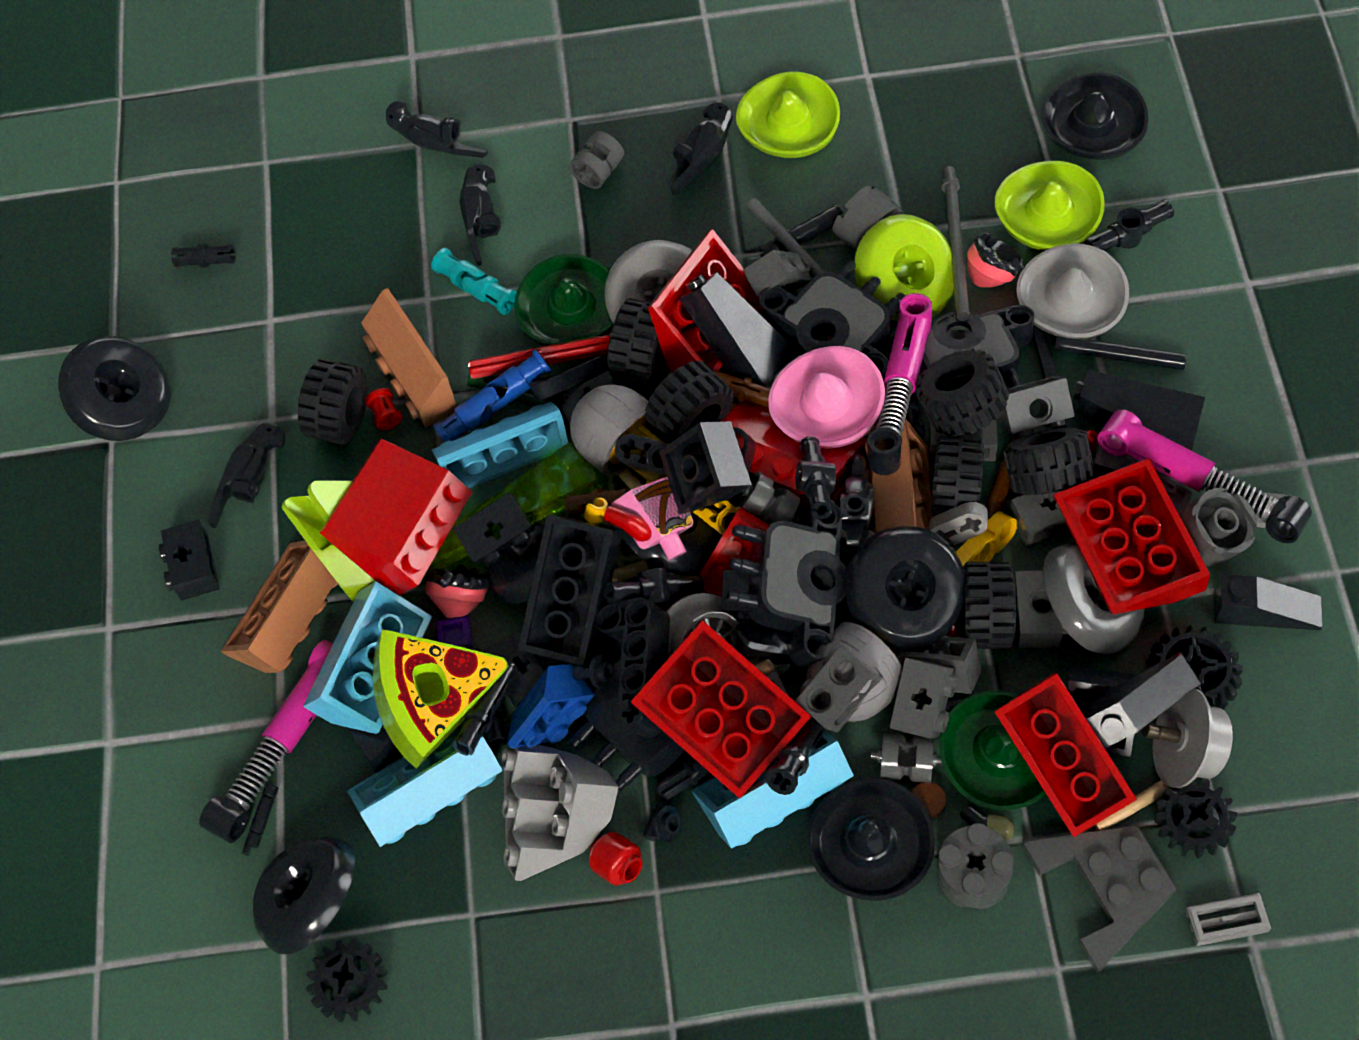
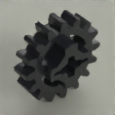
[1154,779,1237,858]
[306,939,388,1022]

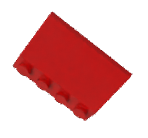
[648,229,761,373]
[721,401,866,520]
[319,439,473,596]
[1053,458,1210,615]
[631,620,811,799]

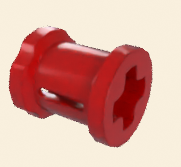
[365,388,403,431]

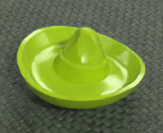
[736,72,840,158]
[995,161,1105,251]
[854,214,954,322]

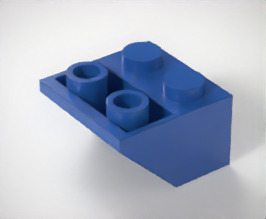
[507,664,595,749]

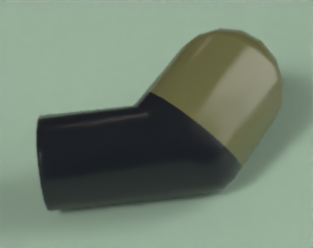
[960,804,1015,840]

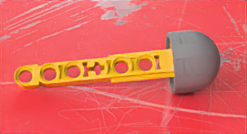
[570,385,751,558]
[806,511,1017,722]

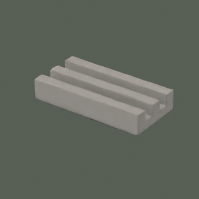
[1185,893,1271,946]

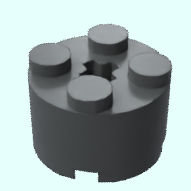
[833,185,904,252]
[1178,488,1257,566]
[937,823,1014,910]

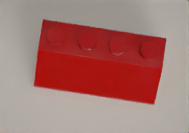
[994,672,1137,837]

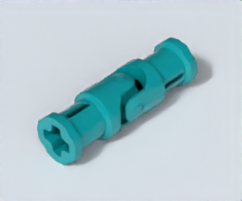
[431,248,517,315]

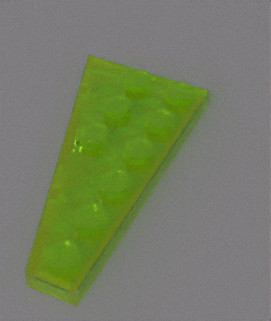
[424,440,602,577]

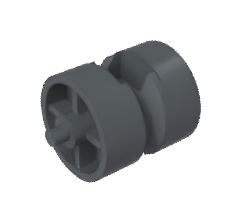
[569,131,625,189]
[736,472,800,525]
[871,733,942,783]

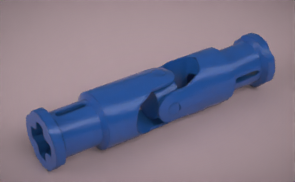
[433,349,552,442]

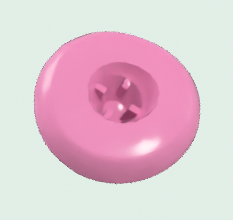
[768,346,885,449]

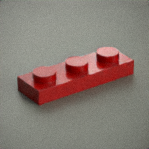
[700,507,770,597]

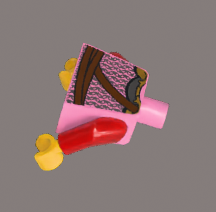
[584,477,693,561]

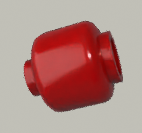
[589,832,643,886]

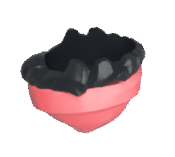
[967,233,1025,288]
[425,564,489,619]

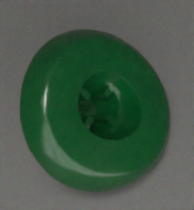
[514,254,613,346]
[940,691,1046,811]

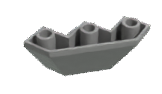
[501,744,618,881]

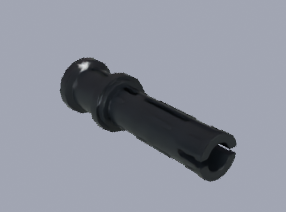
[765,716,826,795]

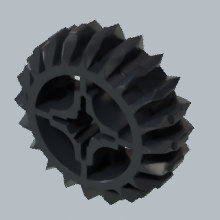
[1145,625,1243,710]

